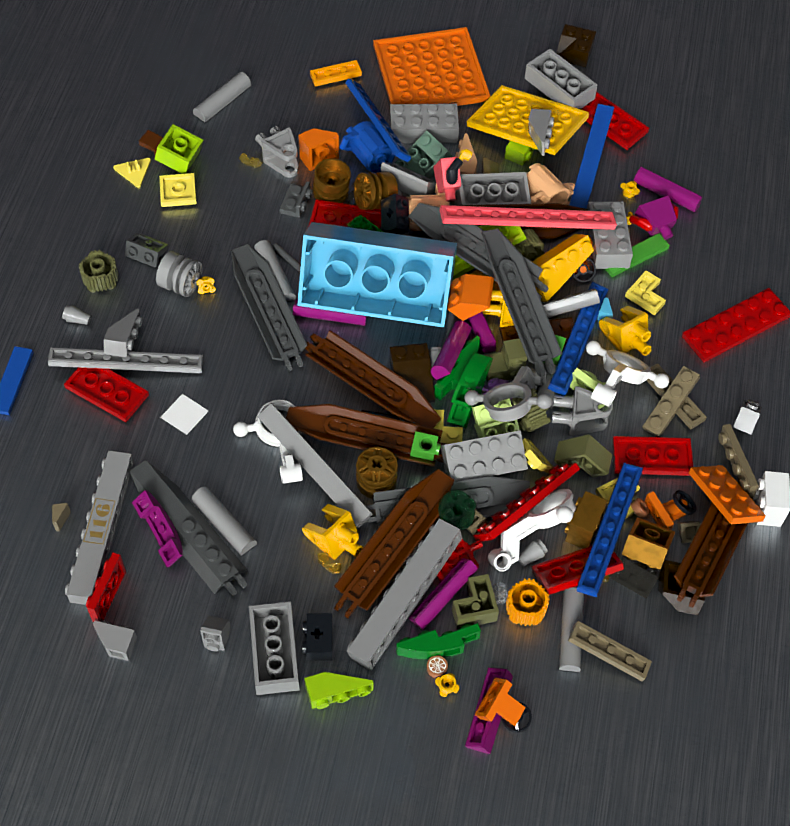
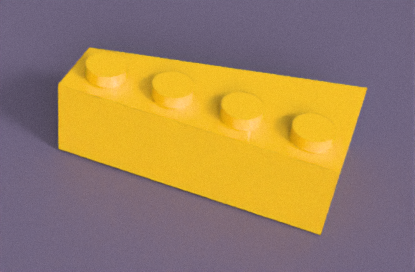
[532,234,594,302]

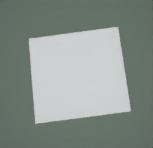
[160,394,208,435]

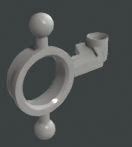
[464,366,552,422]

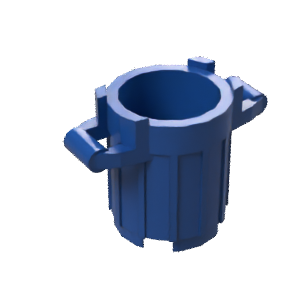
[339,121,395,173]

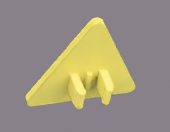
[113,158,151,188]

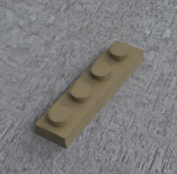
[646,364,707,430]
[642,366,700,437]
[718,424,759,498]
[568,621,652,681]

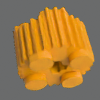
[506,578,550,626]

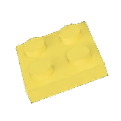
[159,173,197,207]

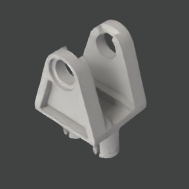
[255,126,299,178]
[552,386,613,436]

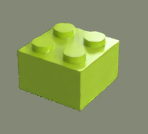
[155,124,203,174]

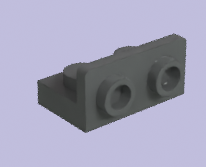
[280,181,313,218]
[125,233,169,267]

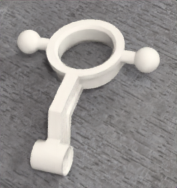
[586,341,669,407]
[233,400,302,484]
[488,489,576,571]

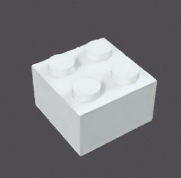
[753,471,790,527]

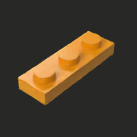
[310,60,362,86]

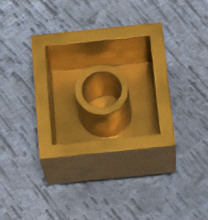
[564,491,608,549]
[622,517,675,570]

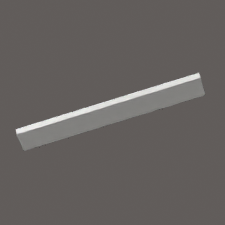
[48,347,203,373]
[257,403,373,528]

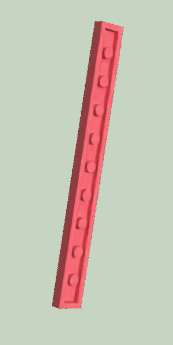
[439,205,617,230]

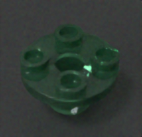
[438,490,476,530]

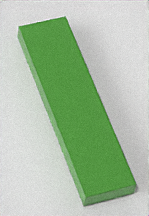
[605,233,670,277]

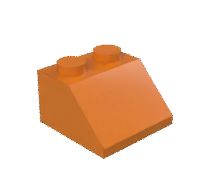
[298,128,339,171]
[447,274,494,321]

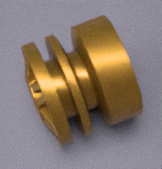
[313,158,351,203]
[354,172,398,210]
[356,447,398,499]

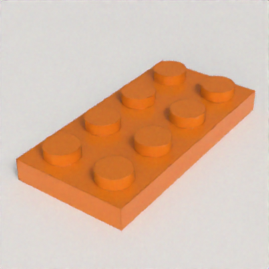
[689,465,766,524]

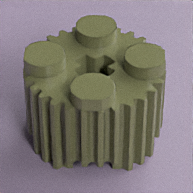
[515,229,545,261]
[79,250,119,292]
[511,388,551,432]

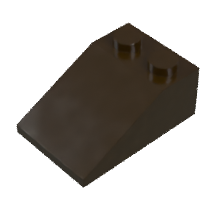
[389,343,435,403]

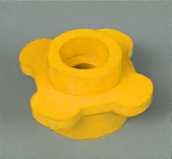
[620,181,640,198]
[196,276,216,294]
[435,673,459,697]

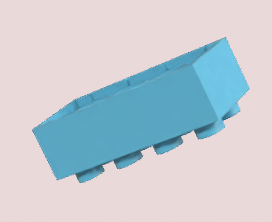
[297,222,457,327]

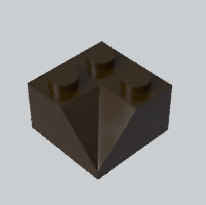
[557,24,596,68]
[658,560,705,615]

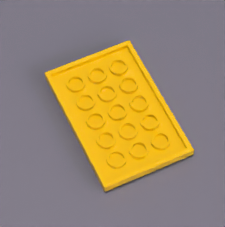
[467,85,589,155]

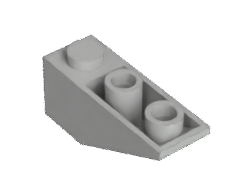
[528,109,554,156]
[104,309,143,357]

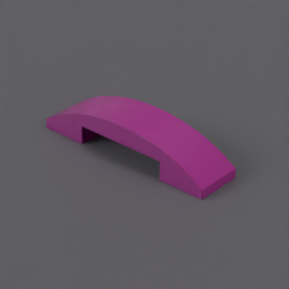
[132,490,183,567]

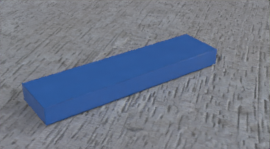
[0,346,34,416]

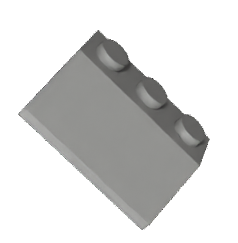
[381,162,436,197]

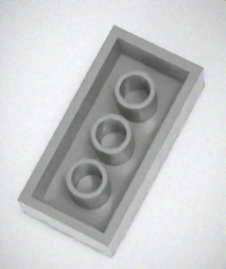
[525,49,598,109]
[390,104,459,143]
[455,172,531,205]
[587,201,633,269]
[440,430,528,481]
[249,602,299,695]

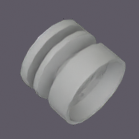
[156,251,202,297]

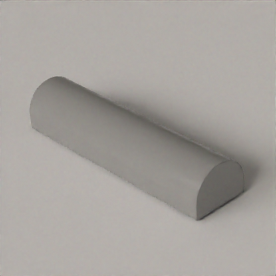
[193,72,251,123]
[254,240,296,302]
[542,288,600,317]
[192,486,257,556]
[559,587,584,672]

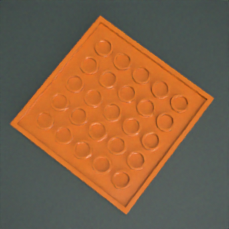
[373,27,491,106]

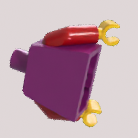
[626,196,679,240]

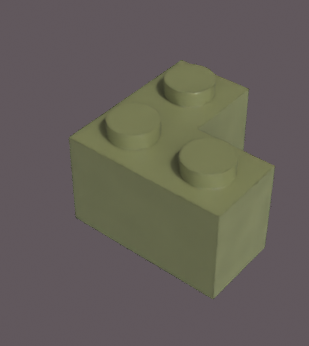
[484,338,527,382]
[554,434,612,478]
[452,574,499,629]

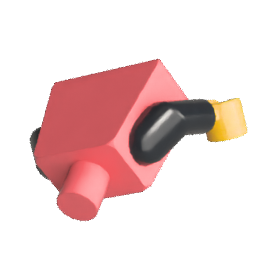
[433,149,473,202]

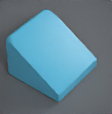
[597,298,613,322]

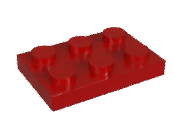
[86,552,126,622]

